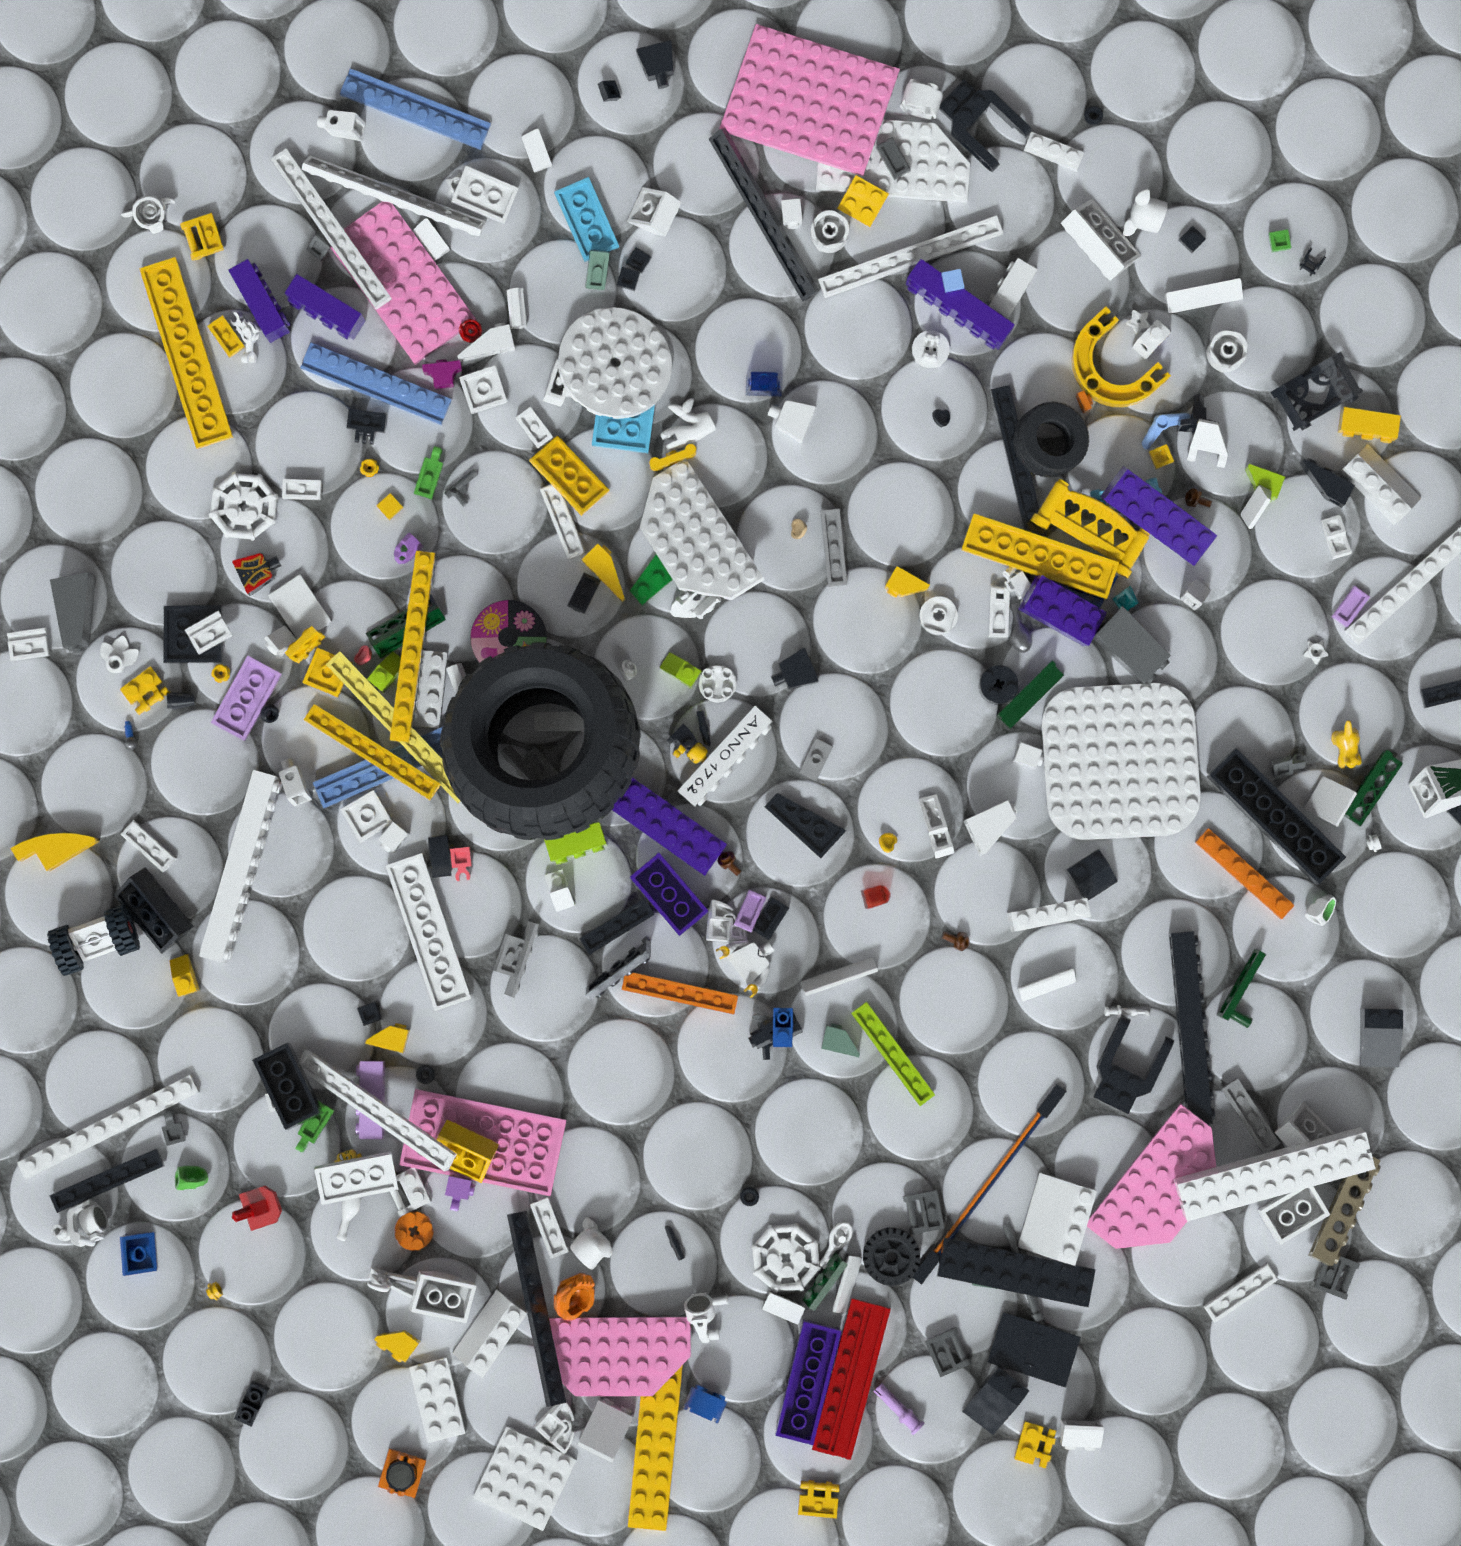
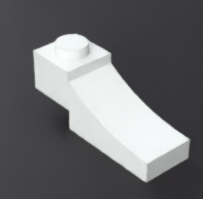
[918,794,954,858]

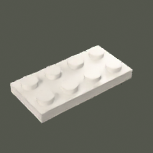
[412,650,448,729]
[314,1151,398,1205]
[409,1357,466,1443]

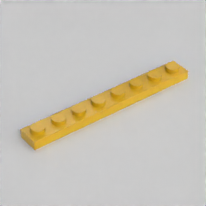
[303,704,441,800]

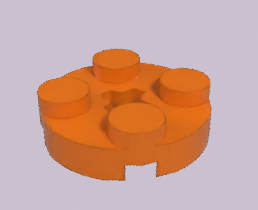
[395,1211,434,1250]

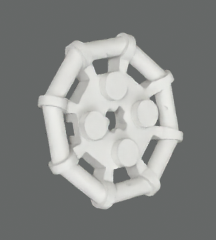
[208,471,279,541]
[751,1222,821,1293]

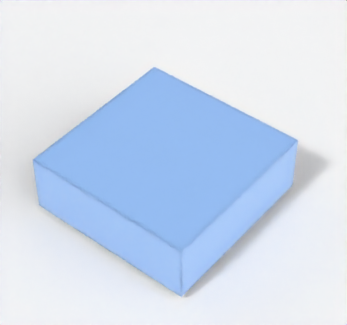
[941,269,964,292]

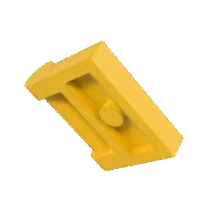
[180,213,224,261]

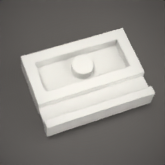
[185,611,233,655]
[7,628,50,661]

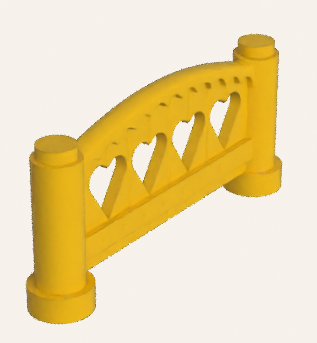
[1031,479,1150,579]

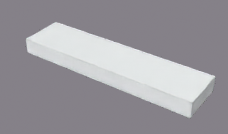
[540,484,585,560]
[1203,1263,1279,1323]

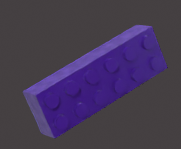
[906,259,1015,350]
[1100,465,1218,566]
[612,778,727,876]
[775,1319,841,1445]

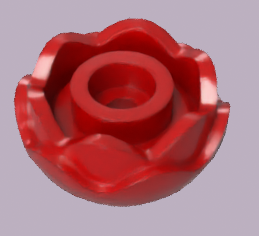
[459,319,482,343]

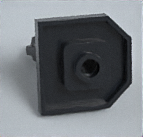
[1176,394,1219,435]

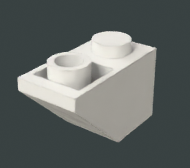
[264,626,297,657]

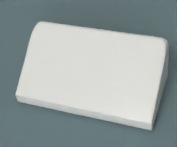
[521,128,552,173]
[412,218,450,261]
[1241,485,1272,529]
[762,1291,806,1325]

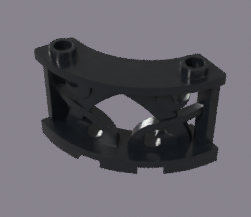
[1270,352,1363,431]

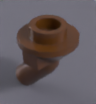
[1185,488,1213,508]
[717,851,742,876]
[942,931,970,951]

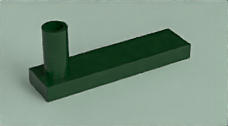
[1217,949,1266,1028]

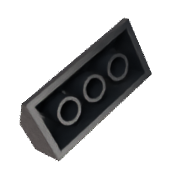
[114,867,194,954]

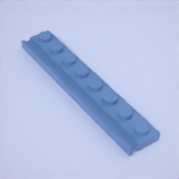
[340,68,491,150]
[300,342,452,426]
[313,727,443,808]

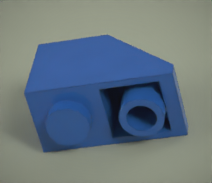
[773,1008,793,1047]

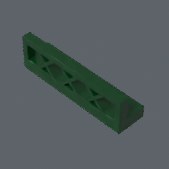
[365,595,446,659]
[997,660,1064,729]
[1344,750,1403,827]

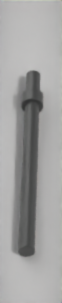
[1002,1223,1044,1325]

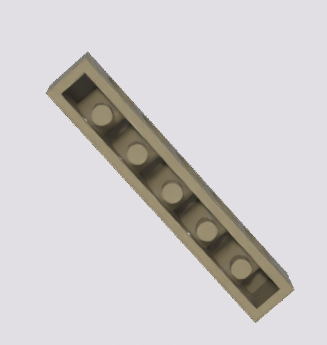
[1308,1156,1381,1266]

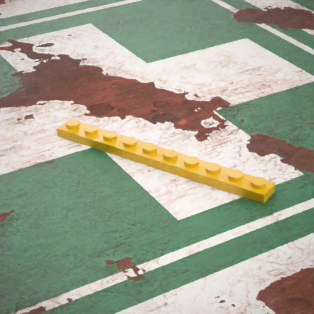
[390,551,436,743]

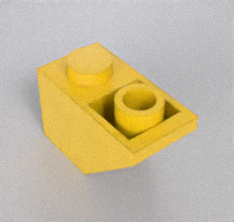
[374,1330,421,1362]

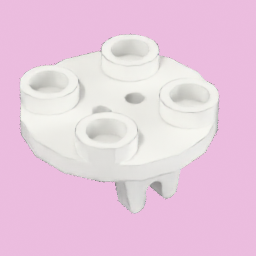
[912,330,950,368]

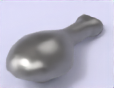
[1009,602,1033,653]

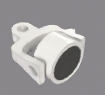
[51,1200,108,1247]
[684,1292,729,1343]

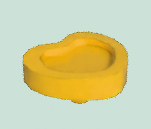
[879,833,898,853]

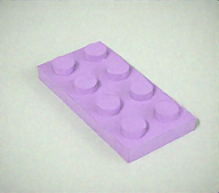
[211,656,282,741]

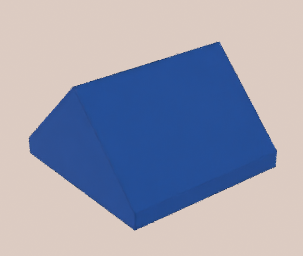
[120,1232,157,1276]

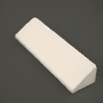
[1165,278,1243,314]
[801,958,878,996]

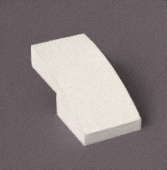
[1321,515,1352,559]

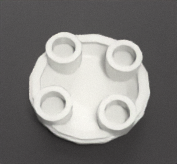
[699,664,737,703]

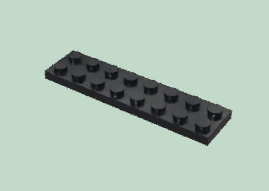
[937,1238,1096,1308]

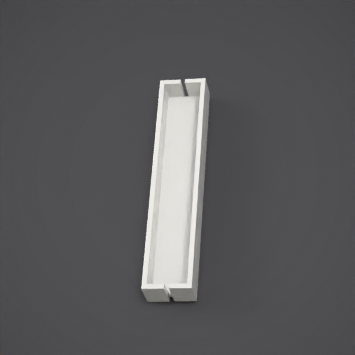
[199,770,282,963]
[1174,1127,1375,1221]

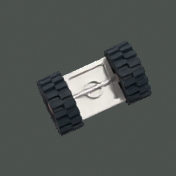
[47,904,140,976]

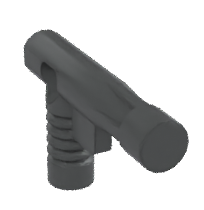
[444,469,478,507]

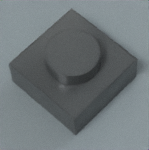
[306,233,332,261]

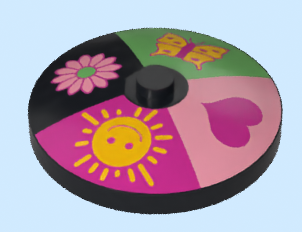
[470,600,547,663]

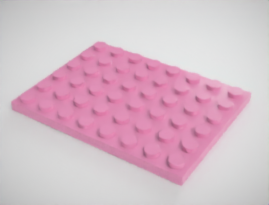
[719,24,900,176]

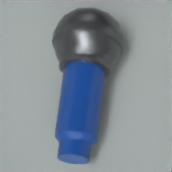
[124,721,138,750]

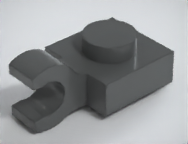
[1271,753,1306,779]
[161,1110,186,1146]

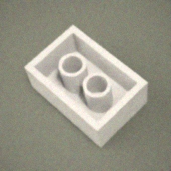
[1257,1186,1330,1245]

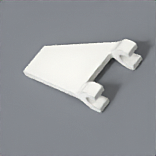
[1187,419,1228,468]

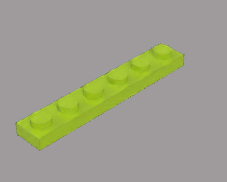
[851,1002,935,1106]

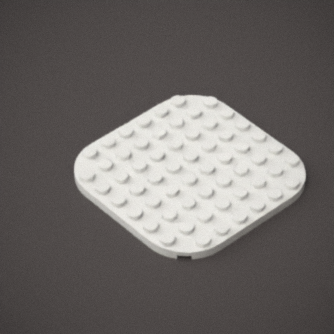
[1041,683,1200,840]

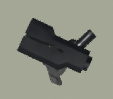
[748,1012,803,1060]

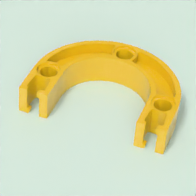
[1071,306,1171,407]

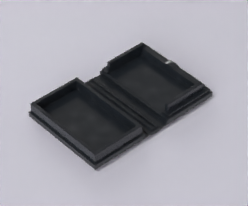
[988,1312,1081,1388]

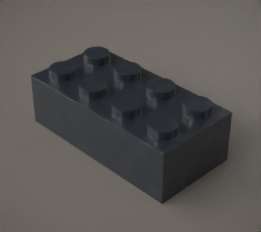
[252,1043,323,1130]

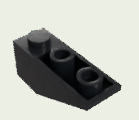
[1300,458,1355,508]

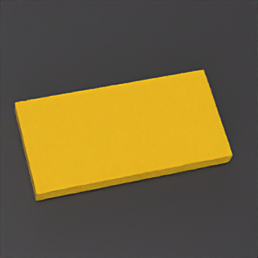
[529,435,610,516]

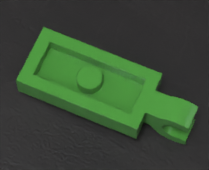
[413,446,444,500]
[295,1101,335,1153]

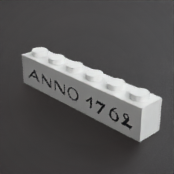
[678,706,772,807]

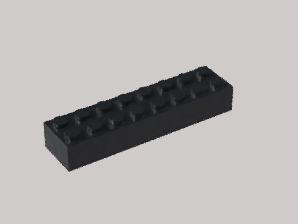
[1206,748,1346,885]

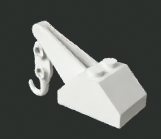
[367,1268,476,1323]

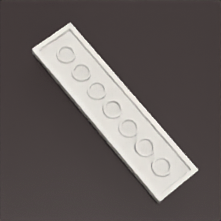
[386,853,472,1011]

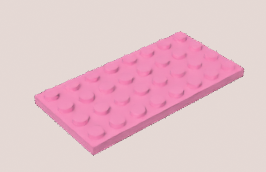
[331,201,477,365]
[399,1089,567,1196]

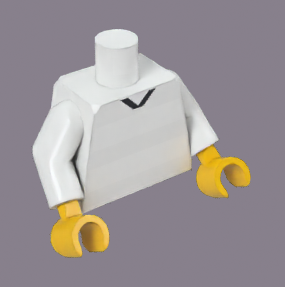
[716,940,775,998]

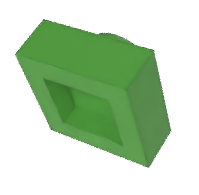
[1268,229,1292,253]

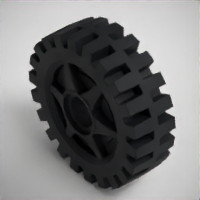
[863,1227,920,1286]

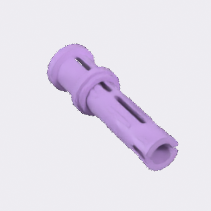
[873,1383,925,1435]

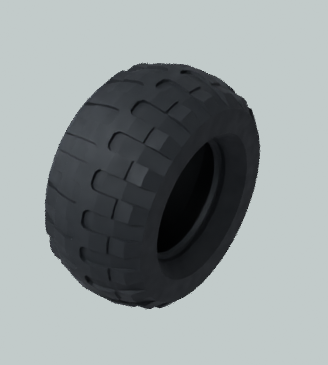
[440,642,641,840]

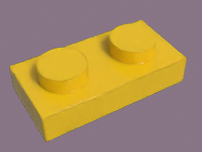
[207,315,245,358]

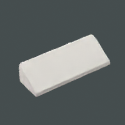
[1018,968,1076,1001]
[832,1254,862,1314]

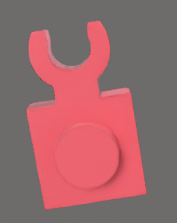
[450,847,472,881]

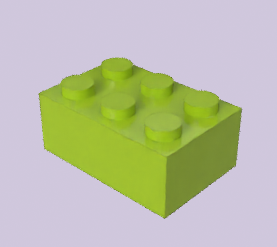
[544,822,607,865]

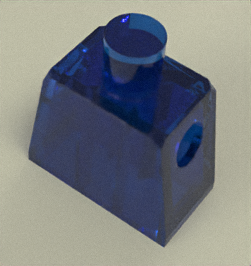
[746,372,782,397]

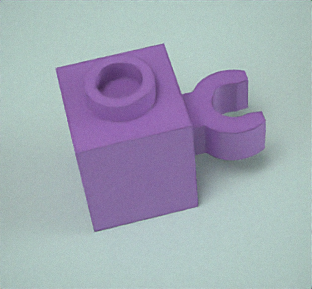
[445,1176,475,1211]

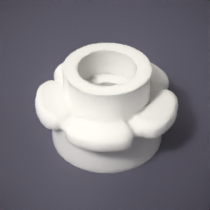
[1366,834,1381,852]

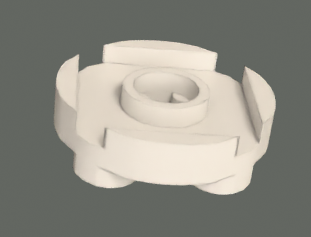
[919,596,958,635]

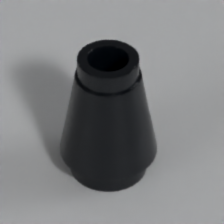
[167,691,194,710]

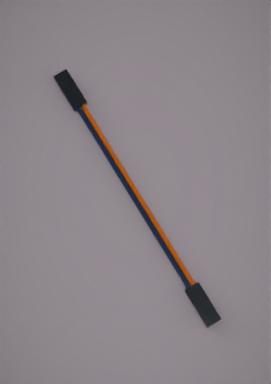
[912,1084,1067,1285]

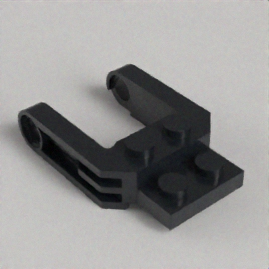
[939,80,1032,172]
[1093,1015,1174,1114]

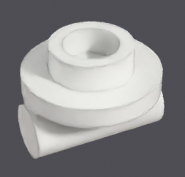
[617,659,637,681]

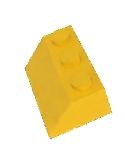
[437,1120,499,1183]

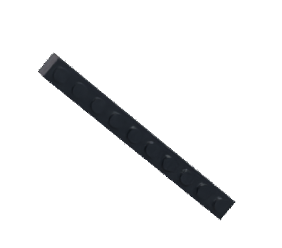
[1168,931,1215,1125]

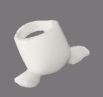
[1123,189,1168,236]
[121,195,175,234]
[570,1217,613,1270]

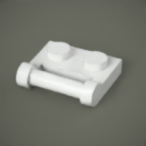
[390,1168,431,1217]

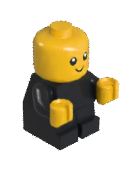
[667,724,708,764]

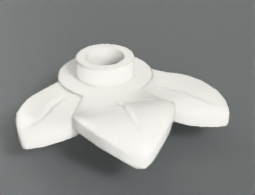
[100,636,139,673]

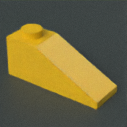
[582,544,625,602]

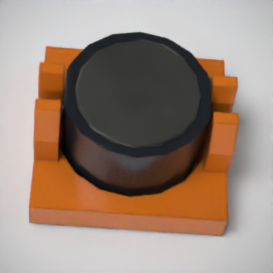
[378,1449,426,1498]

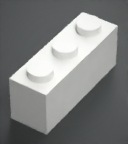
[987,258,1038,319]

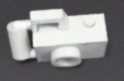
[1003,567,1031,602]

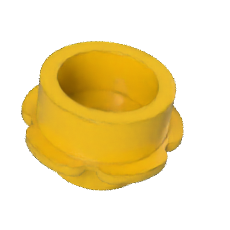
[360,459,379,477]
[211,664,230,683]
[206,1282,223,1300]

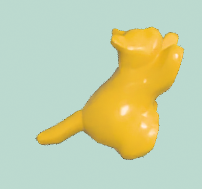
[1331,720,1362,769]

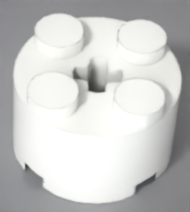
[900,79,943,119]
[810,210,849,253]
[1206,330,1248,372]

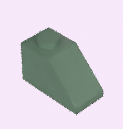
[821,1023,860,1058]

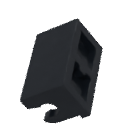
[753,897,789,941]

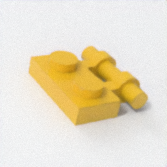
[285,626,326,664]
[120,666,170,715]
[1014,1421,1056,1468]
[798,1480,840,1519]

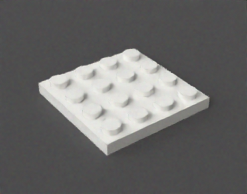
[473,1426,577,1531]

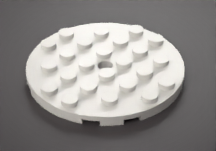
[558,307,672,419]

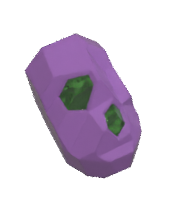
[394,532,424,564]

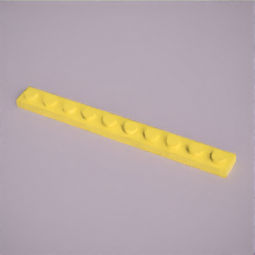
[326,652,461,804]

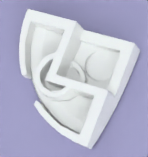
[706,900,747,942]
[533,1403,574,1454]

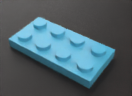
[554,177,619,262]

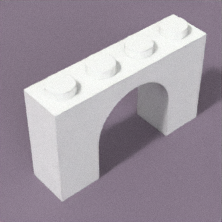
[1007,898,1091,932]

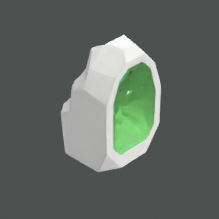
[1305,894,1336,926]

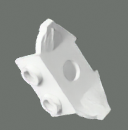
[670,590,721,619]

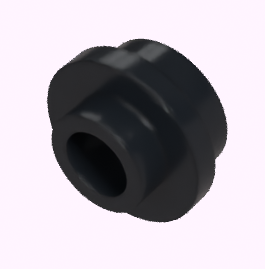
[1084,106,1103,125]
[260,704,279,723]
[416,1065,435,1084]
[740,1187,759,1206]

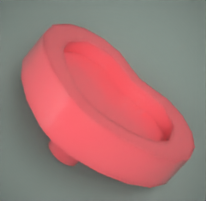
[354,645,372,665]

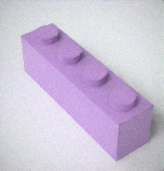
[356,1061,385,1139]

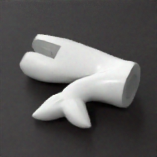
[661,398,716,452]

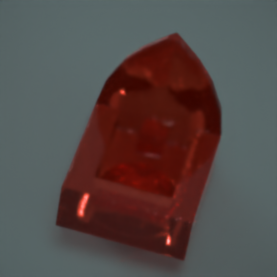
[860,885,891,909]

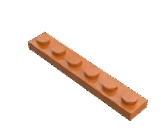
[1195,828,1295,920]
[621,973,738,1014]

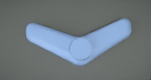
[1142,413,1191,450]

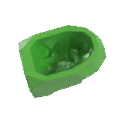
[174,1166,209,1190]

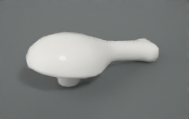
[337,1197,361,1241]
[819,1221,853,1269]

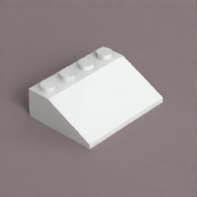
[1017,1173,1097,1266]

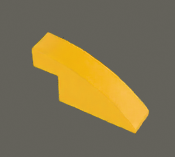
[10,833,100,871]

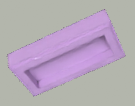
[1331,586,1370,628]
[734,889,767,932]

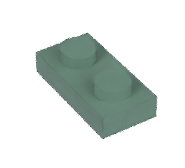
[585,249,610,290]

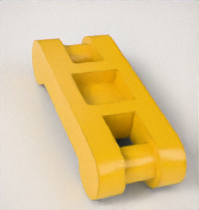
[649,444,697,471]

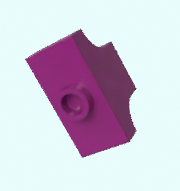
[422,359,462,389]

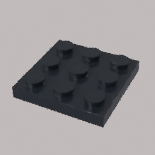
[163,605,222,664]

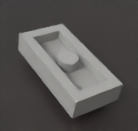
[799,739,833,781]

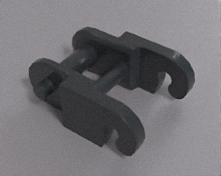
[1300,247,1326,276]

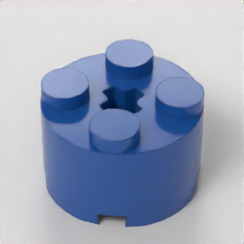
[682,1385,727,1424]

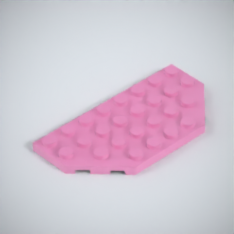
[1087,1103,1216,1249]
[549,1317,691,1396]

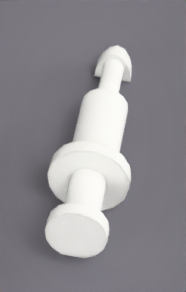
[1104,1005,1150,1018]

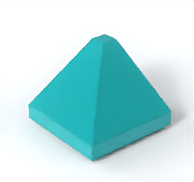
[1112,586,1138,611]

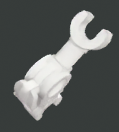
[229,312,261,363]

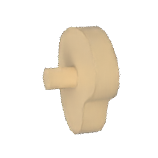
[791,519,807,539]

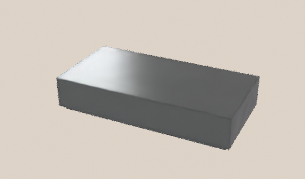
[876,137,911,180]

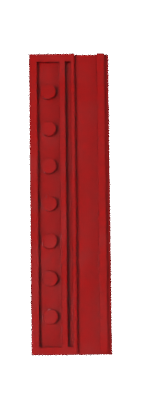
[812,1298,891,1460]

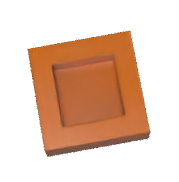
[1075,390,1093,413]

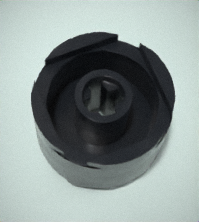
[978,665,1018,705]

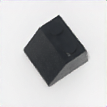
[1065,849,1118,901]

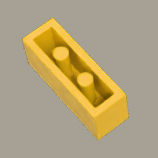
[1338,407,1401,443]

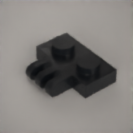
[346,409,387,445]

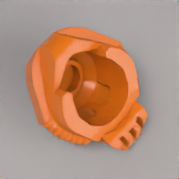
[554,1273,595,1320]

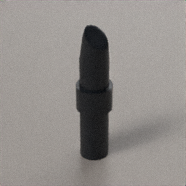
[696,710,711,746]
[665,1226,685,1261]

